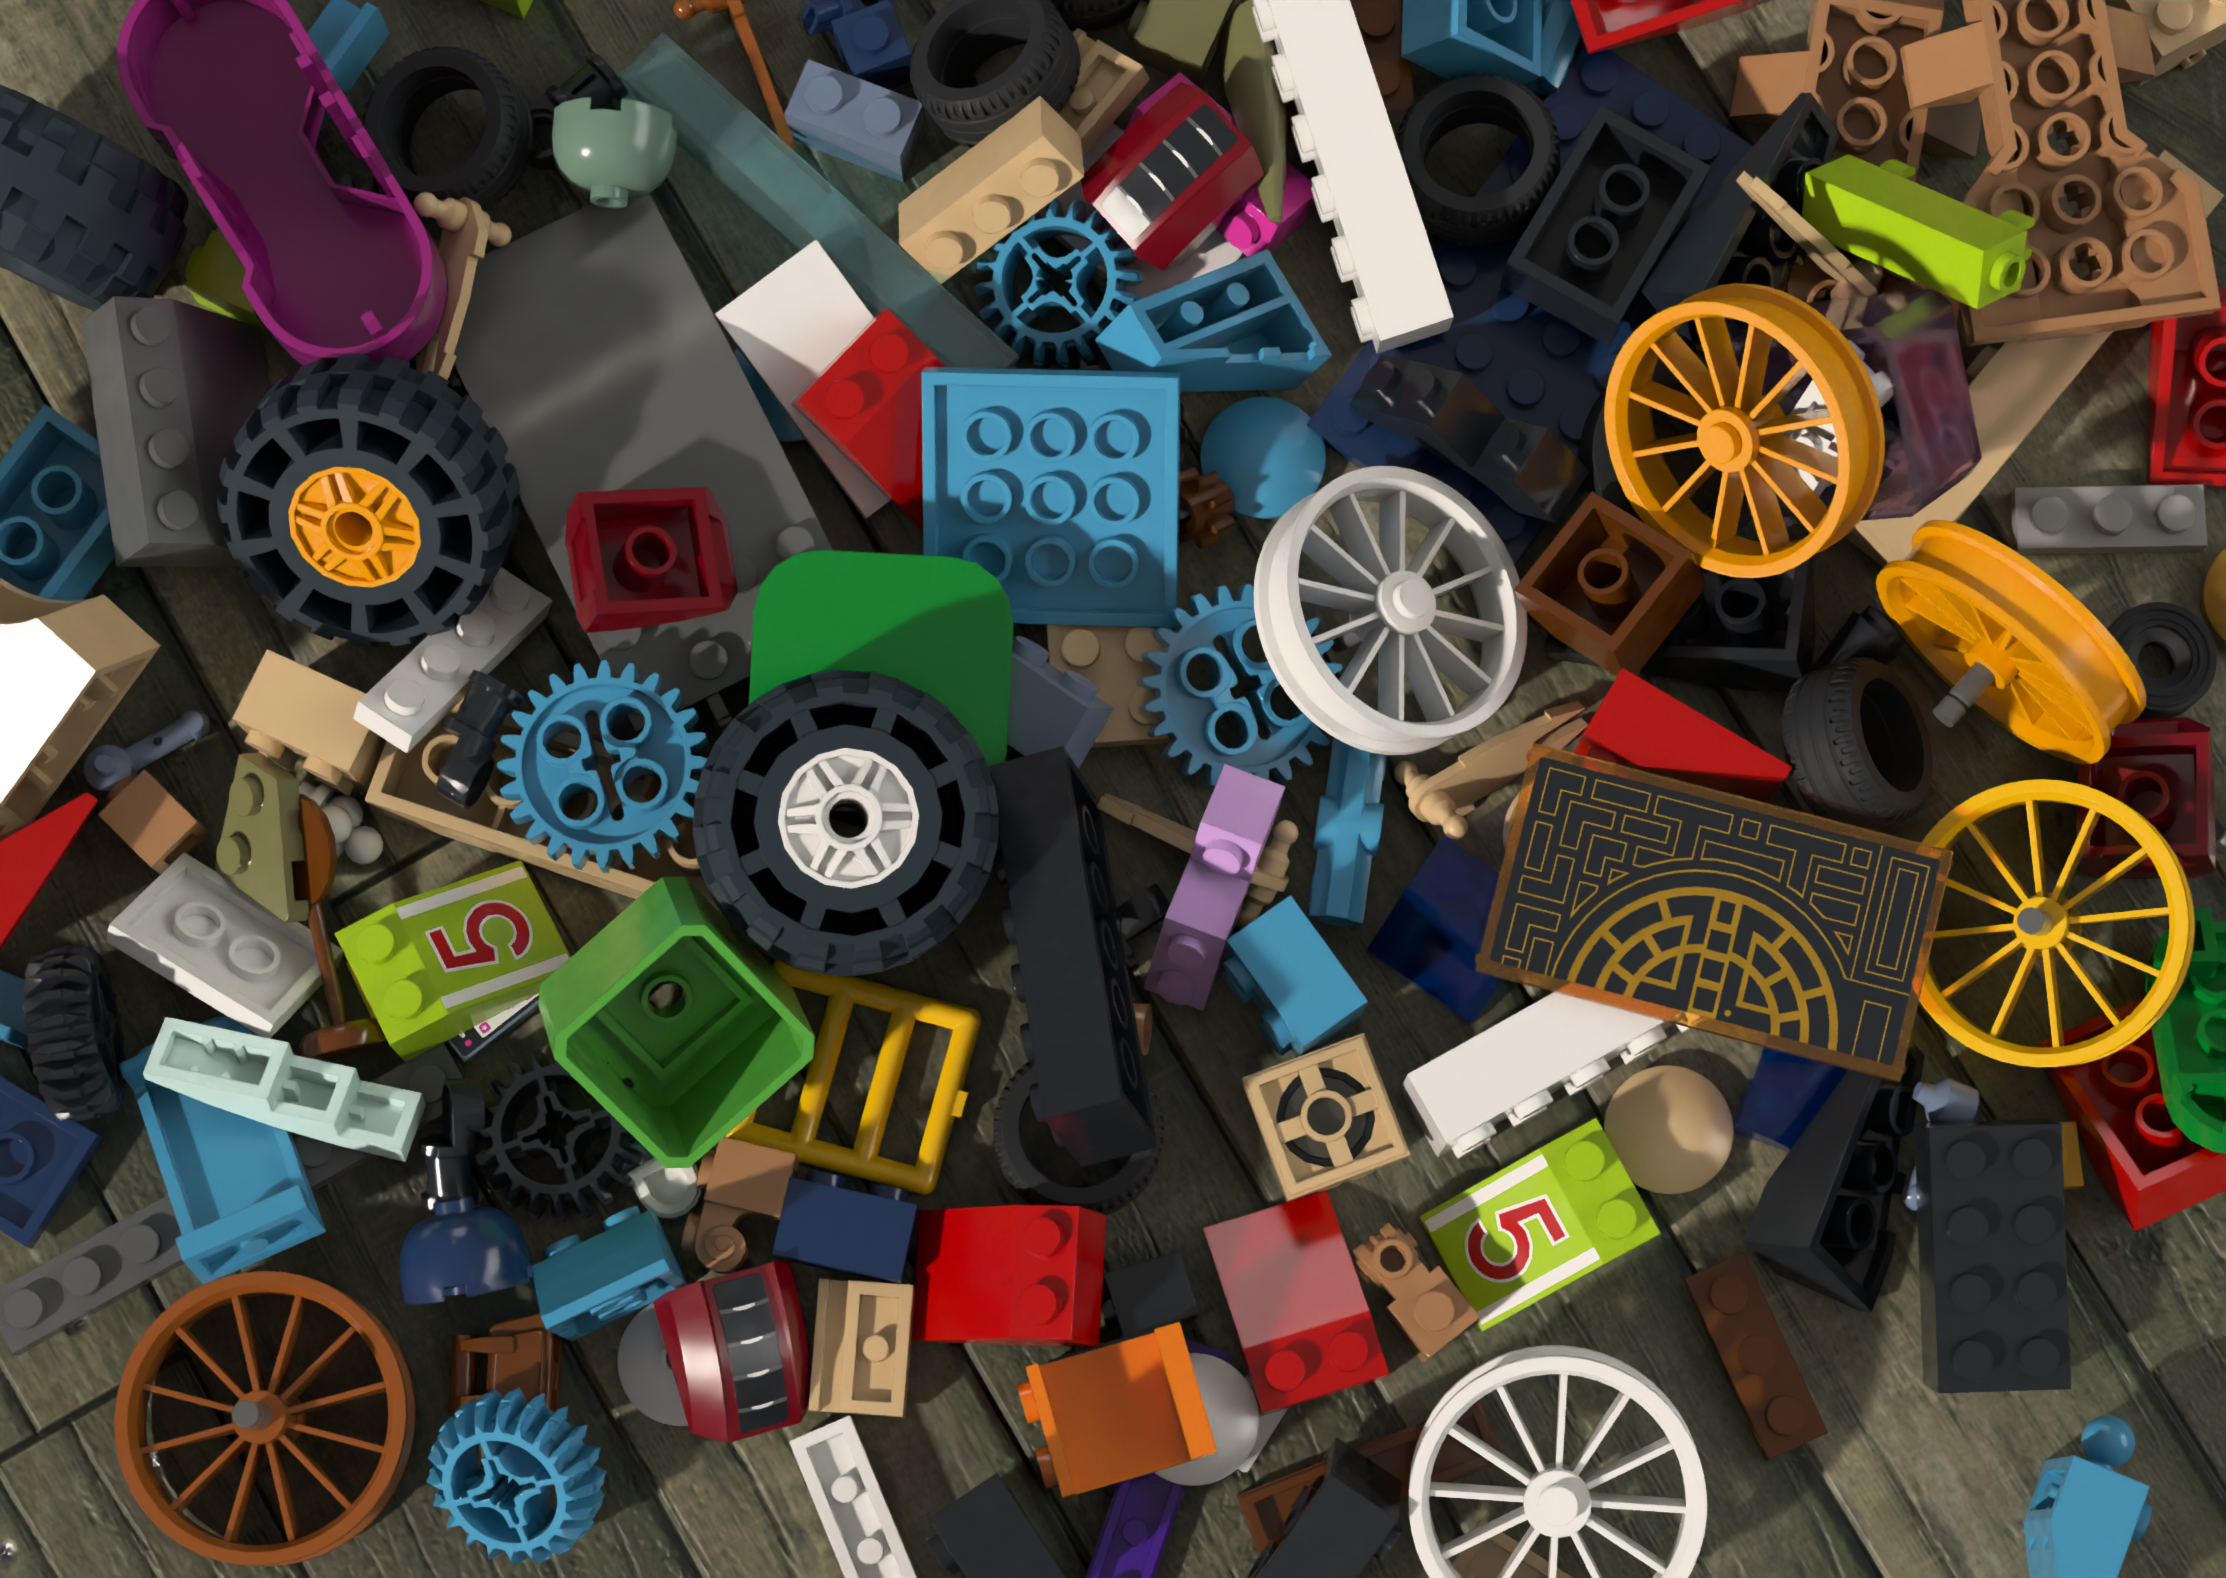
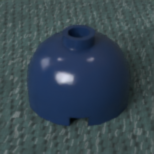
[399,1195,533,1305]

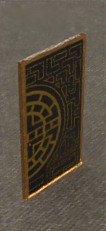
[1475,743,1954,1082]

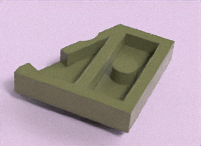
[214,752,309,923]

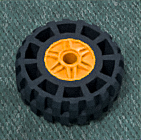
[217,354,521,647]

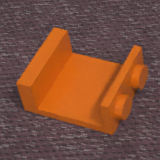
[1017,1322,1217,1499]

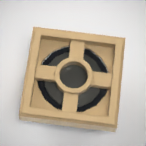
[1241,1033,1411,1202]

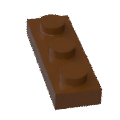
[1682,1252,1828,1461]

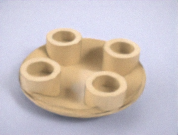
[1604,1065,1734,1195]

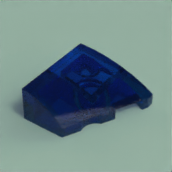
[1733,1033,1857,1152]

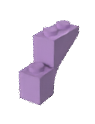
[1143,764,1285,1011]

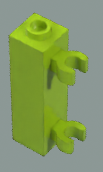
[1802,154,2035,310]

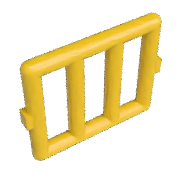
[725,960,982,1195]

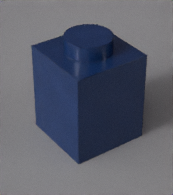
[831,0,912,90]

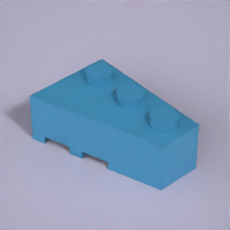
[1095,249,1332,392]

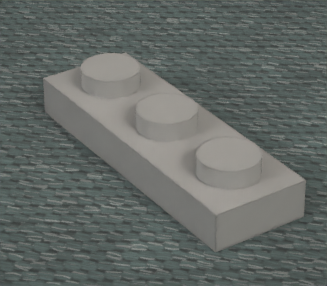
[2010,484,2208,555]

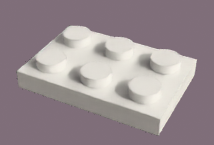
[105,853,343,1039]

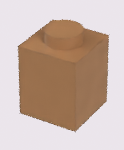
[98,769,211,875]

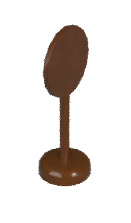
[292,794,388,1060]

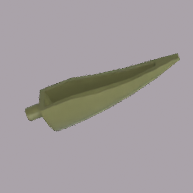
[1218,0,1288,223]

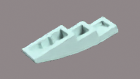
[143,1017,426,1162]

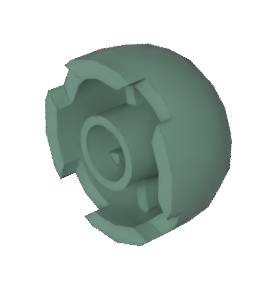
[552,97,677,209]

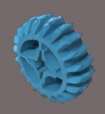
[975,198,1145,369]
[426,1387,607,1566]

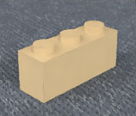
[898,96,1084,284]

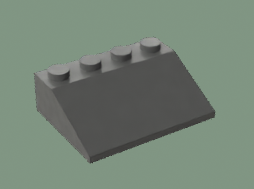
[81,296,269,568]

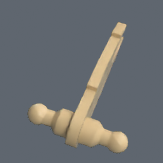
[1736,171,1883,328]
[414,192,512,380]
[1394,701,1588,840]
[1097,793,1299,930]

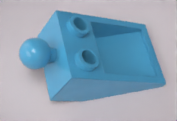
[2023,1415,2152,1578]

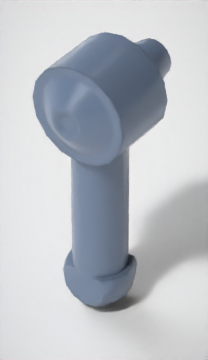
[84,709,211,797]
[1901,1077,1979,1211]

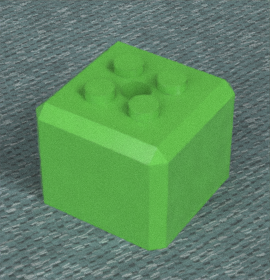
[539,877,815,1168]

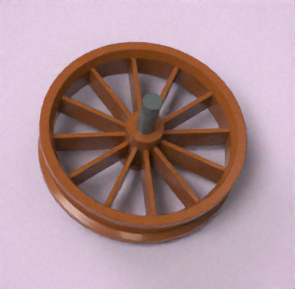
[114,1271,417,1566]

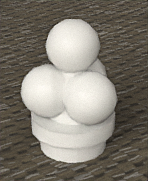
[299,780,383,865]

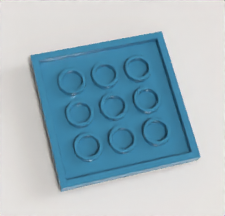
[921,367,1180,628]

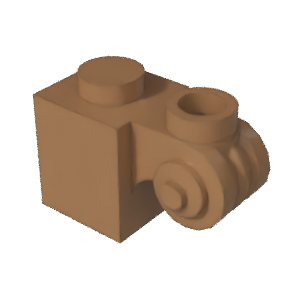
[681,1137,800,1275]
[1352,1222,1480,1363]

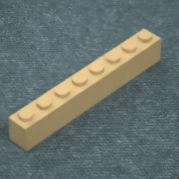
[1846,150,2225,568]

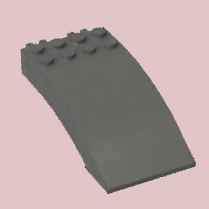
[454,193,833,757]

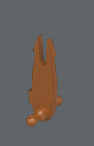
[673,0,796,154]

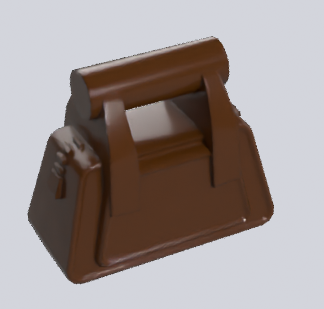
[448,1313,562,1413]

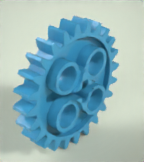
[1137,584,1342,787]
[497,660,709,873]

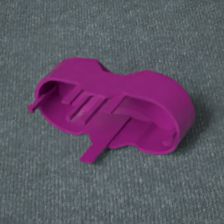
[117,0,448,366]

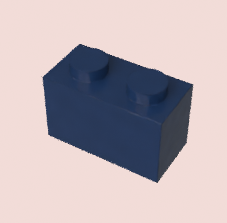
[772,1170,920,1284]

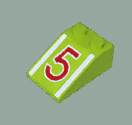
[334,860,571,1062]
[1419,1118,1661,1332]

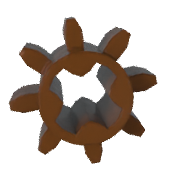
[1179,466,1235,549]

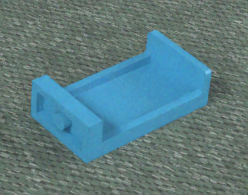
[119,1016,326,1285]

